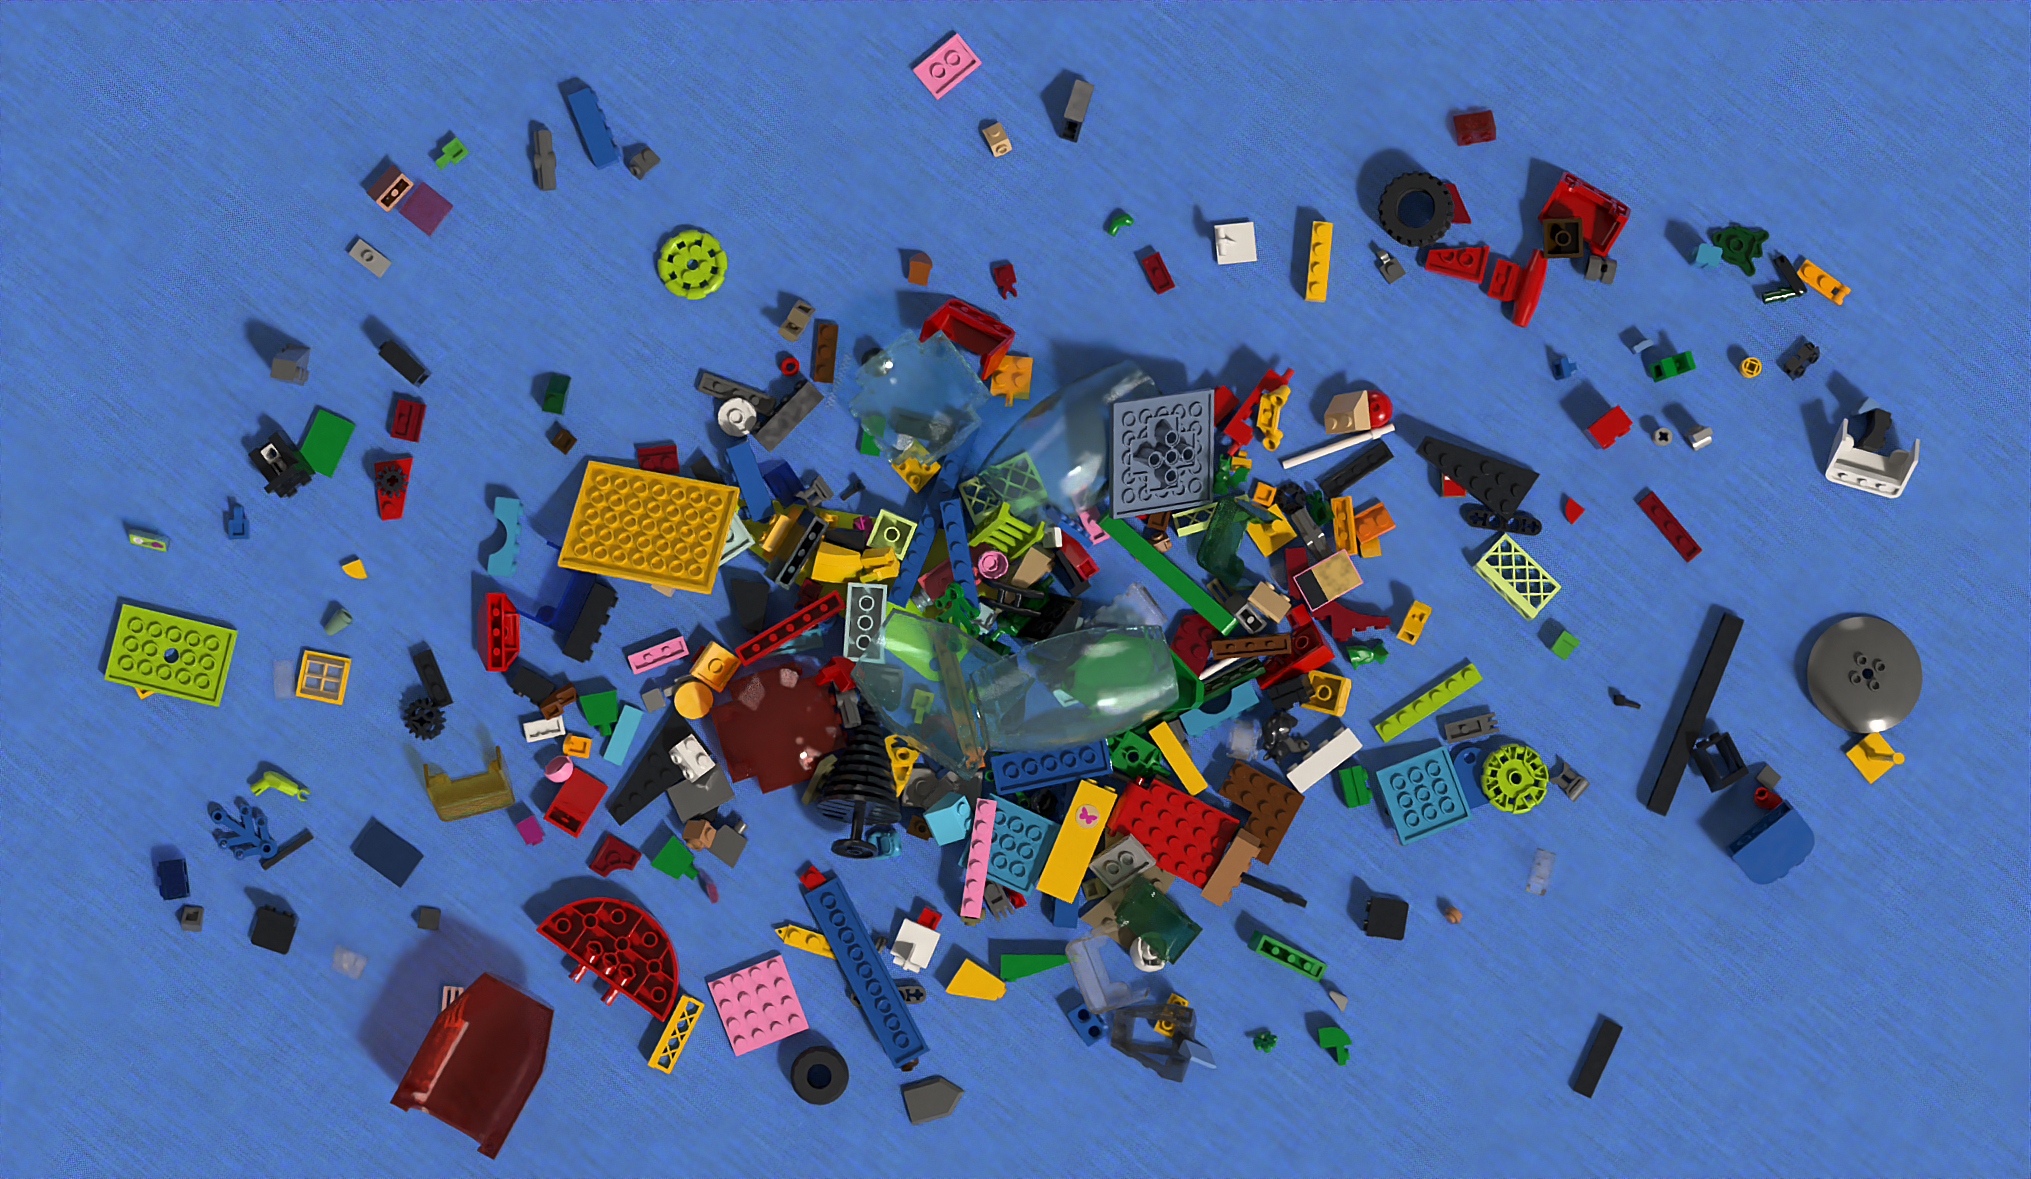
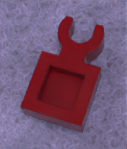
[993,264,1017,300]
[794,577,824,609]

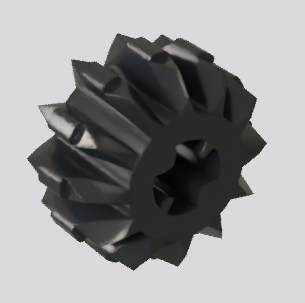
[374,465,409,498]

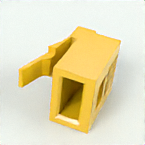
[859,546,901,584]

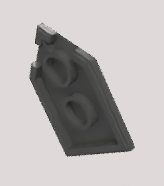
[903,1077,964,1125]

